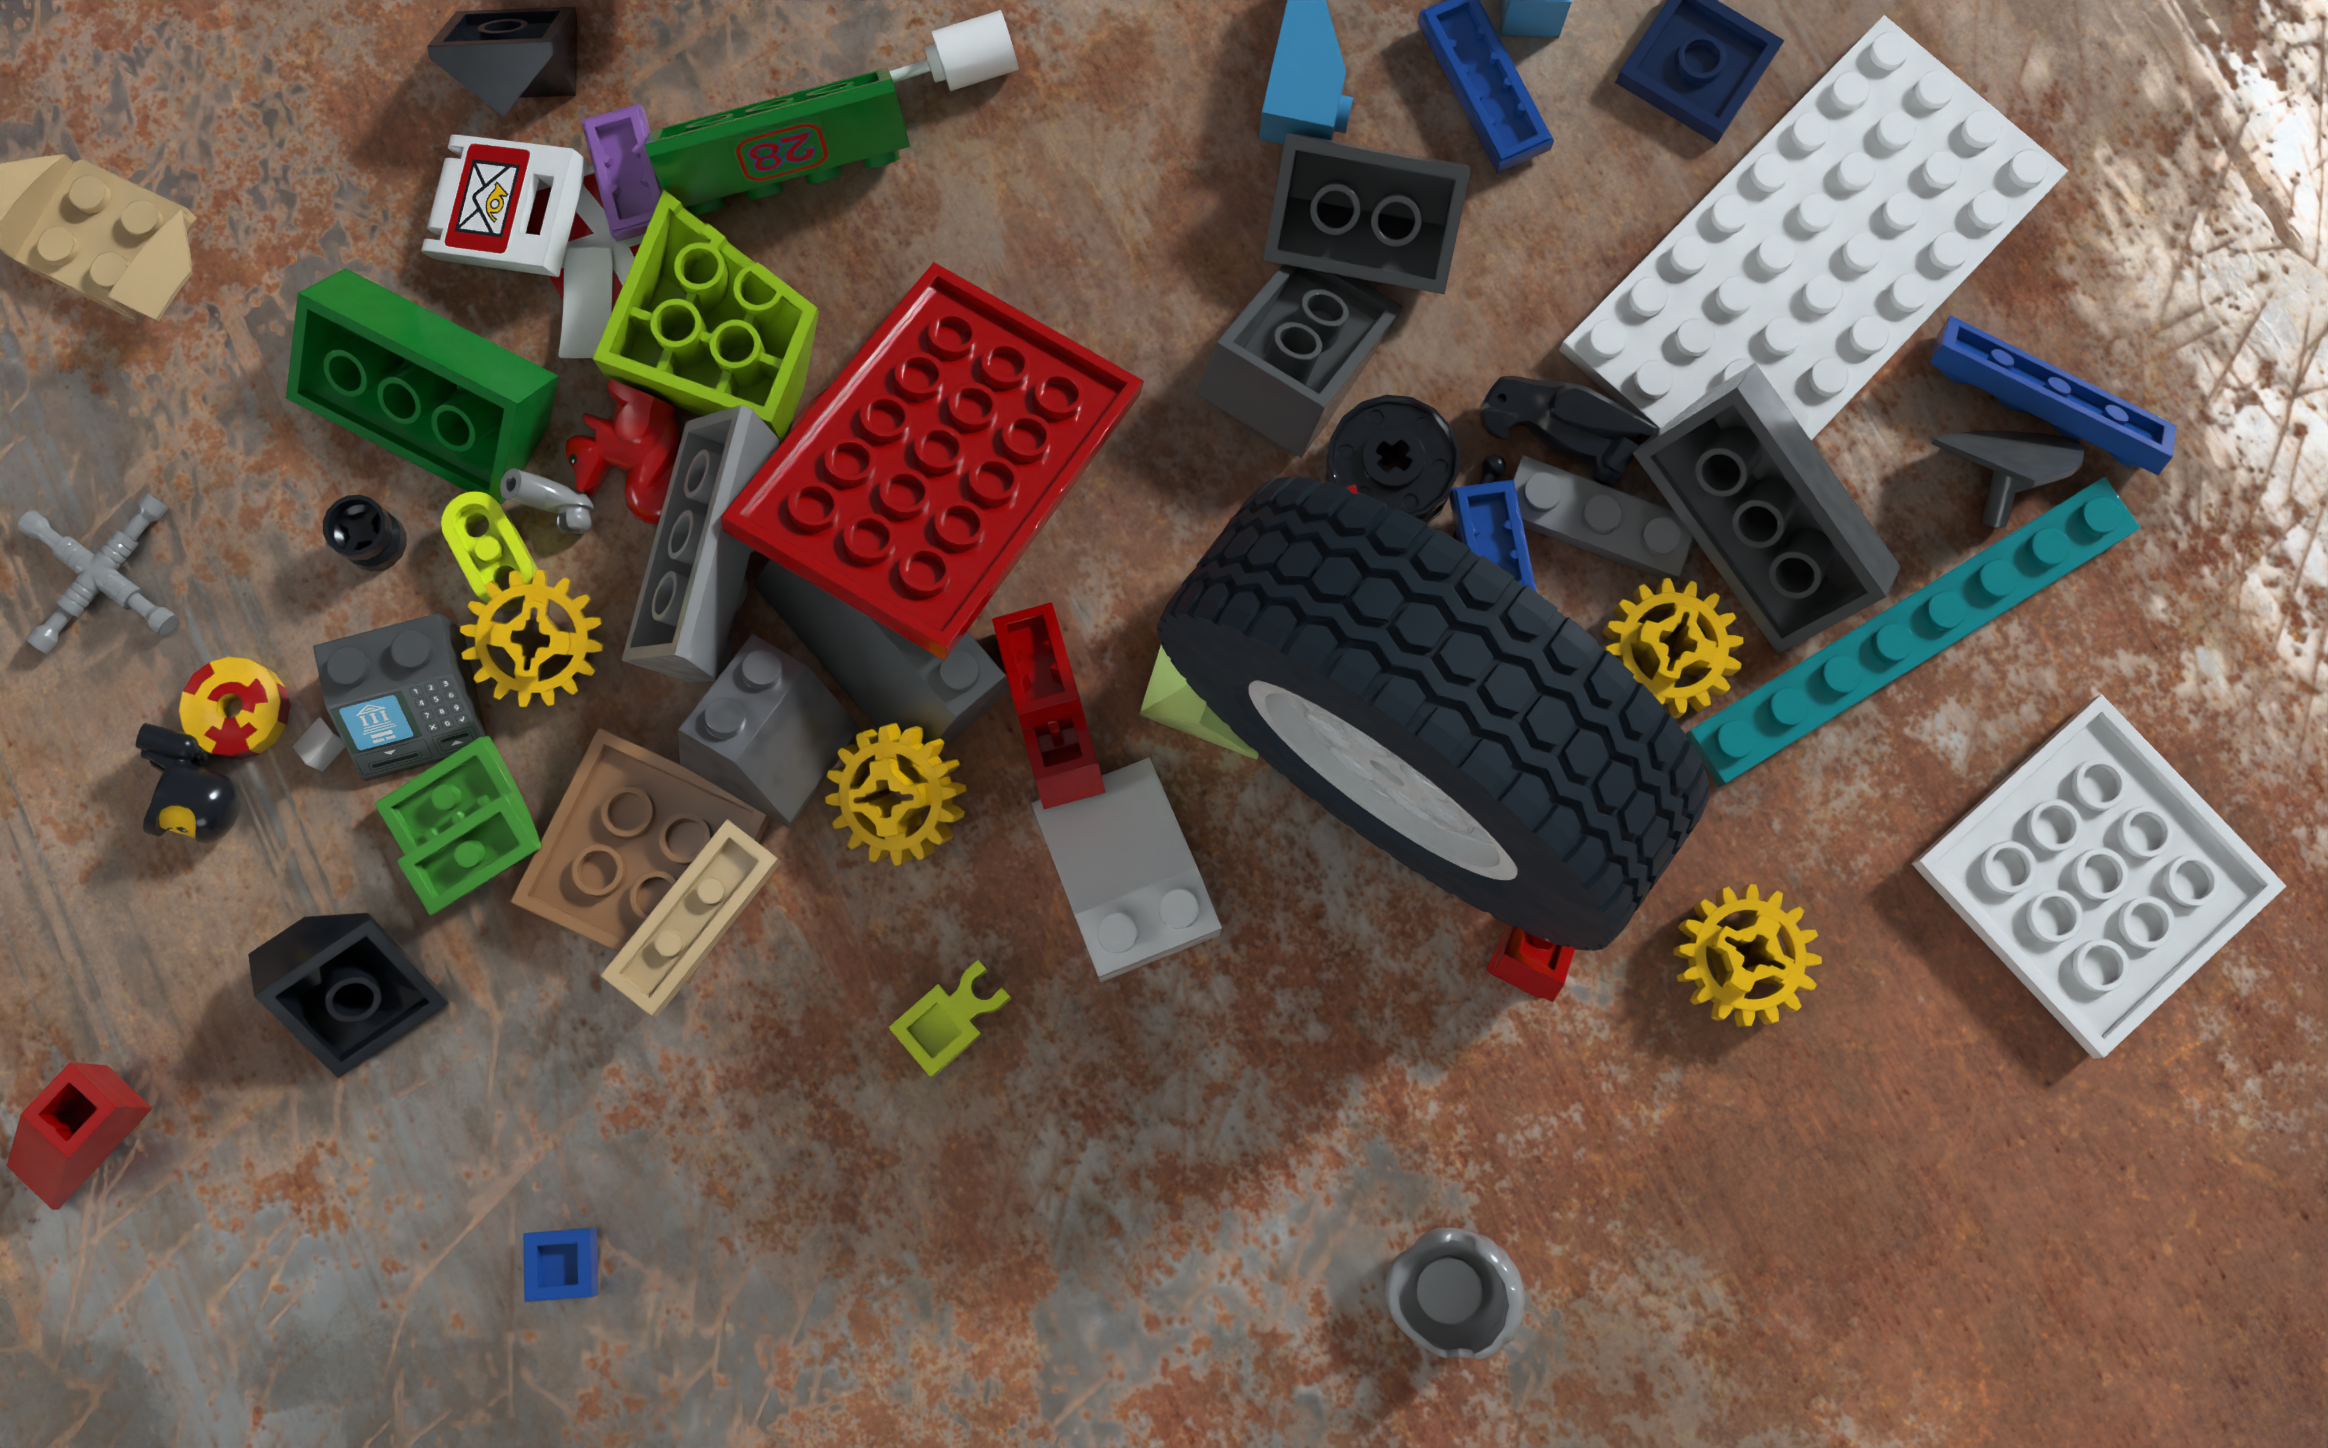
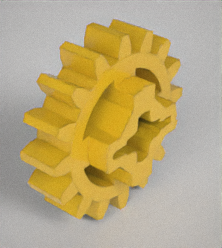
[460,569,604,707]
[1602,578,1744,718]
[825,723,967,866]
[1673,884,1822,1027]

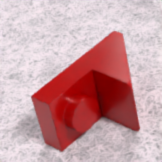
[1487,924,1575,1003]

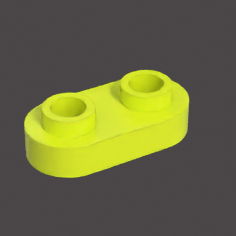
[441,491,538,611]

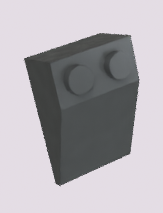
[1196,264,1403,458]

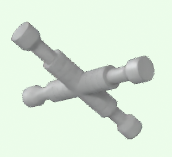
[17,492,179,654]

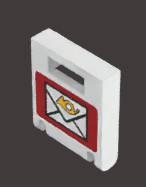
[421,135,588,277]

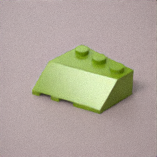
[593,190,819,444]

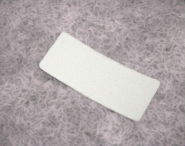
[559,247,613,358]

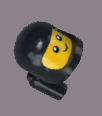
[136,723,241,843]

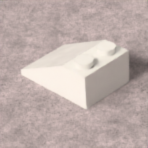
[1031,757,1222,982]

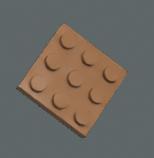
[510,728,771,984]

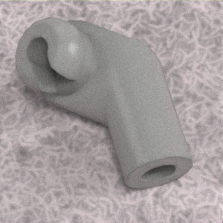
[500,468,595,535]

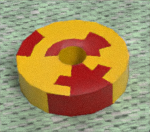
[179,656,290,760]

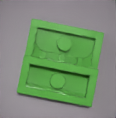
[374,736,542,916]

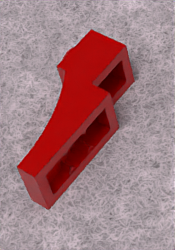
[991,602,1106,809]

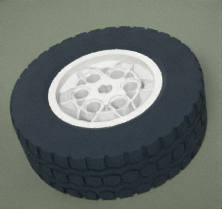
[1157,477,1710,951]

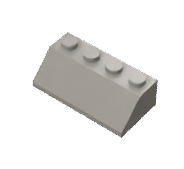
[621,405,780,683]

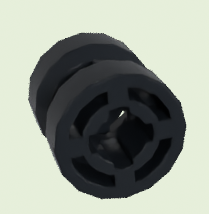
[323,494,407,572]

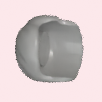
[1385,1227,1525,1360]

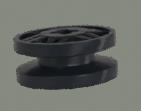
[1325,395,1460,525]

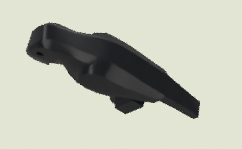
[1479,376,1660,487]

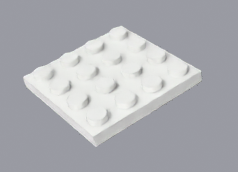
[1911,694,2286,1059]

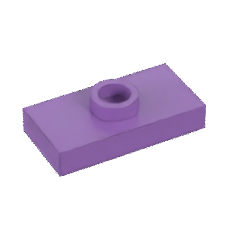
[581,104,663,242]

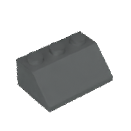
[1263,132,1471,295]

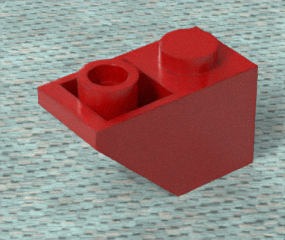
[6,1062,153,1210]

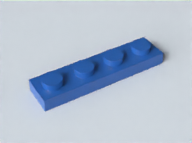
[1929,315,2177,475]

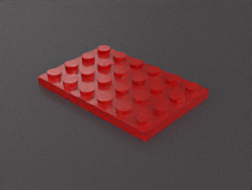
[721,262,1144,661]

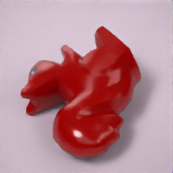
[565,379,681,525]

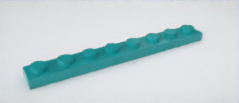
[1685,477,2141,788]

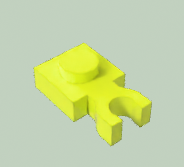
[888,960,1012,1078]

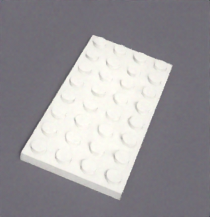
[1559,15,2069,441]

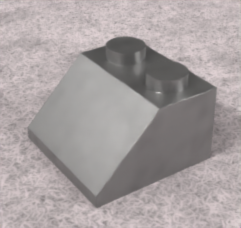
[678,634,859,828]

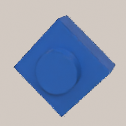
[523,1228,598,1302]

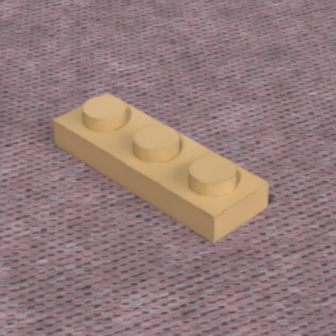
[600,819,782,1018]

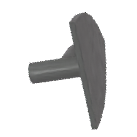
[1931,431,2084,528]

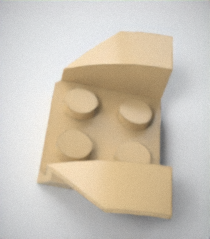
[0,154,197,322]

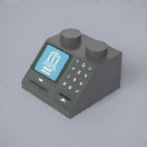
[313,612,487,781]

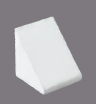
[293,717,345,772]

